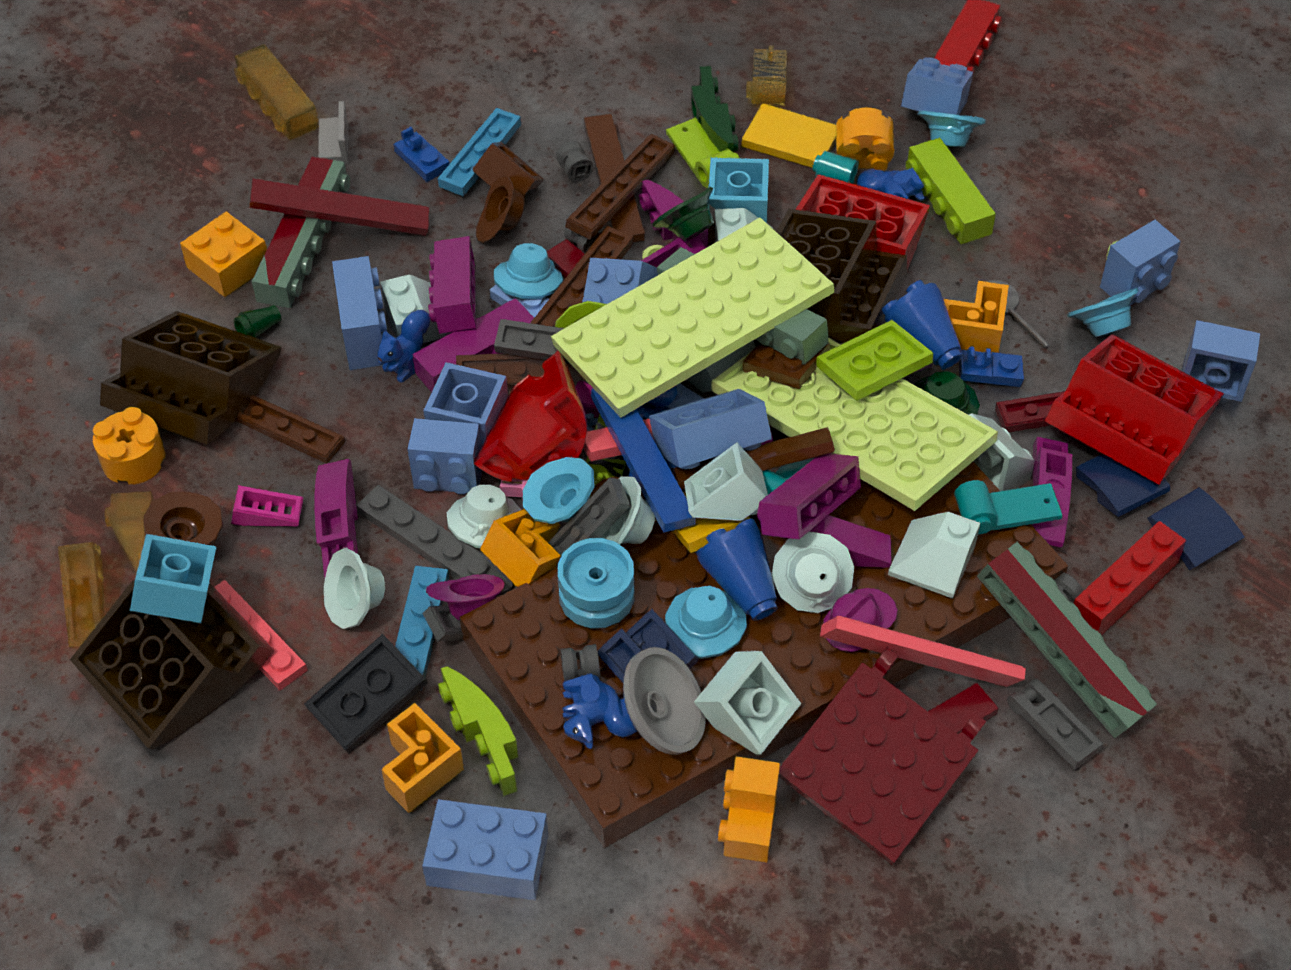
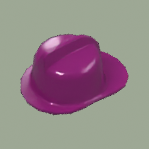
[426,574,505,620]
[823,588,897,652]

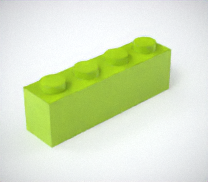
[905,138,996,244]

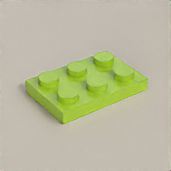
[816,320,933,401]

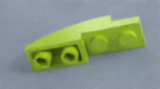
[438,666,518,796]

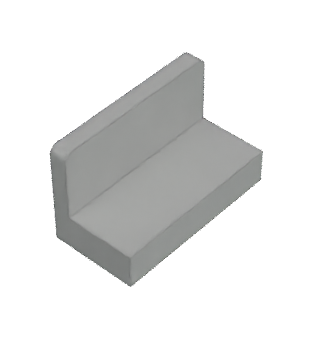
[318,101,348,165]

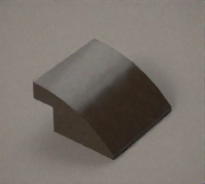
[776,209,907,343]
[100,311,281,444]
[70,580,275,750]

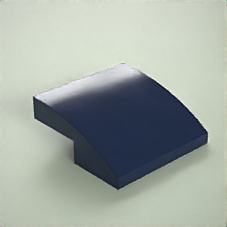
[1076,454,1170,517]
[1147,487,1245,571]
[597,609,699,683]

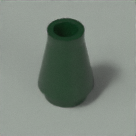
[233,305,282,338]

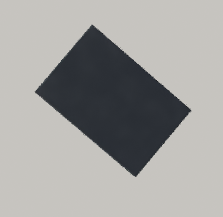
[304,634,428,754]

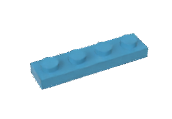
[438,108,521,196]
[395,566,449,691]

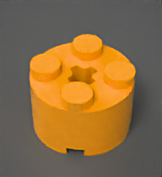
[836,108,894,171]
[93,407,166,484]

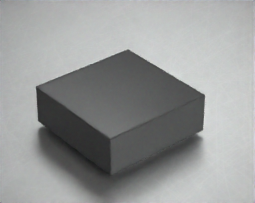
[423,606,463,642]

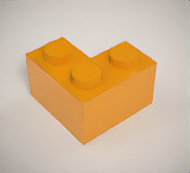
[944,281,1009,353]
[480,509,561,587]
[381,703,464,813]
[718,757,780,863]

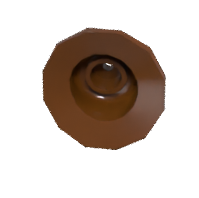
[143,492,223,545]

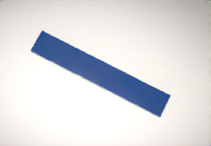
[591,388,696,533]

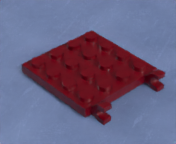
[779,647,986,865]

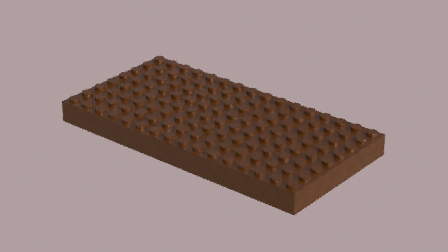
[460,461,1068,848]

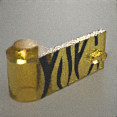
[746,45,787,105]

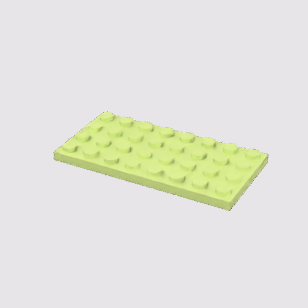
[551,218,834,418]
[711,338,998,511]

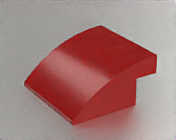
[796,174,930,271]
[1045,334,1224,485]

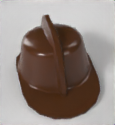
[476,176,524,243]

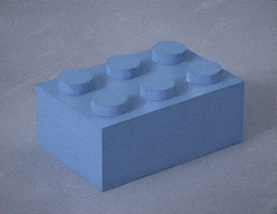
[332,256,387,370]
[649,389,772,469]
[422,799,548,900]

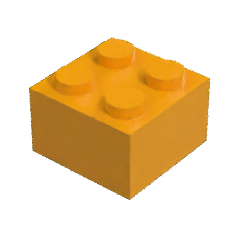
[180,211,267,297]

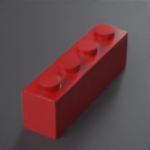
[934,0,1002,74]
[1073,521,1187,636]

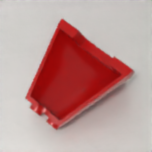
[474,351,587,482]

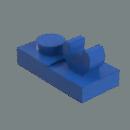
[393,127,449,182]
[959,346,1024,387]

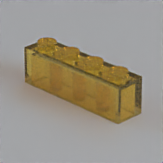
[234,44,319,140]

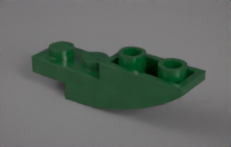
[691,66,738,152]

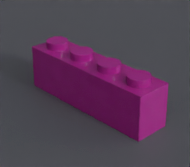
[428,236,476,334]
[412,298,534,392]
[757,453,861,539]

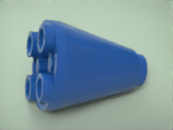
[882,280,963,370]
[696,519,778,621]

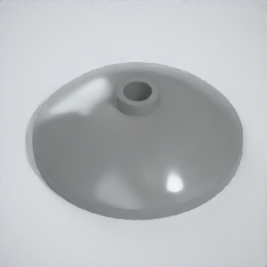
[623,647,706,755]

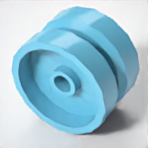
[558,538,634,628]

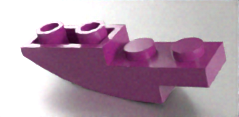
[639,179,708,253]
[1031,437,1072,548]
[314,459,358,579]

